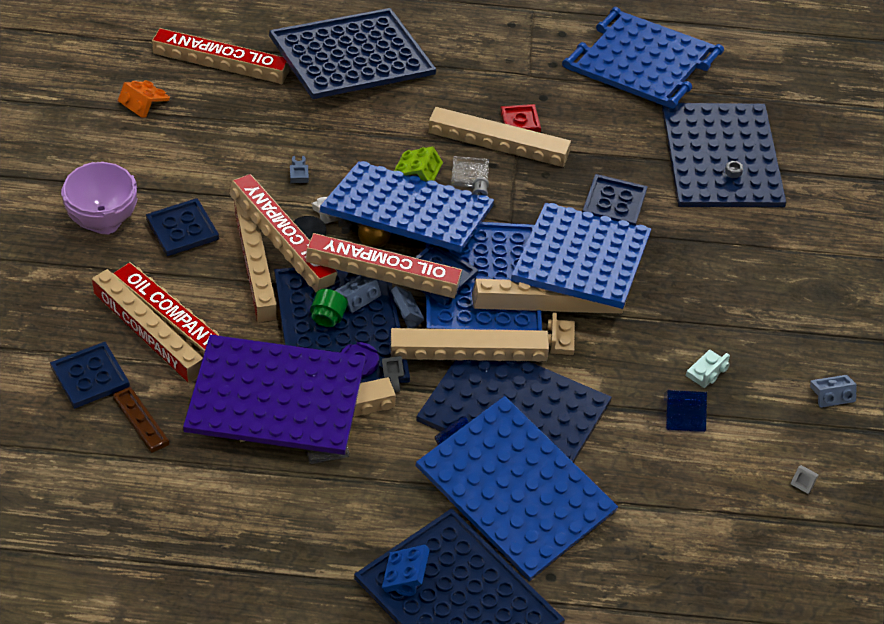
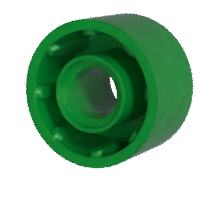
[310,289,348,327]

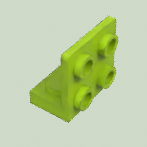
[394,146,443,181]

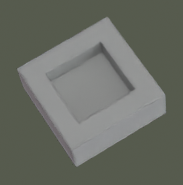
[791,465,819,494]

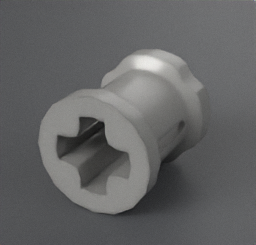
[472,177,489,196]

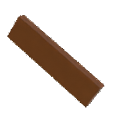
[113,386,169,453]

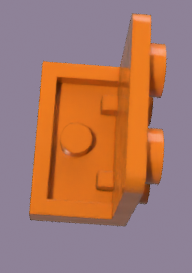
[117,80,170,118]

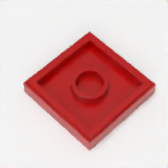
[500,104,541,133]

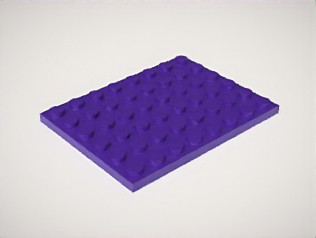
[183,335,366,455]

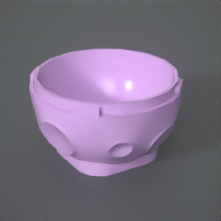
[61,162,138,234]

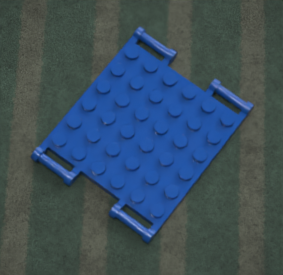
[562,7,724,109]

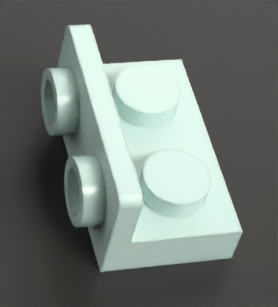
[686,350,730,388]

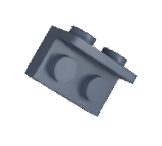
[335,275,381,313]
[391,286,425,329]
[810,375,856,407]

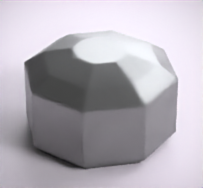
[725,161,743,178]

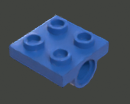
[382,545,430,596]

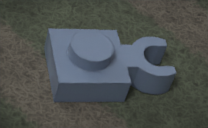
[290,156,309,183]

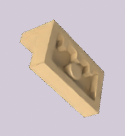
[547,313,575,355]

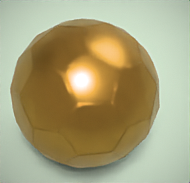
[358,224,391,248]

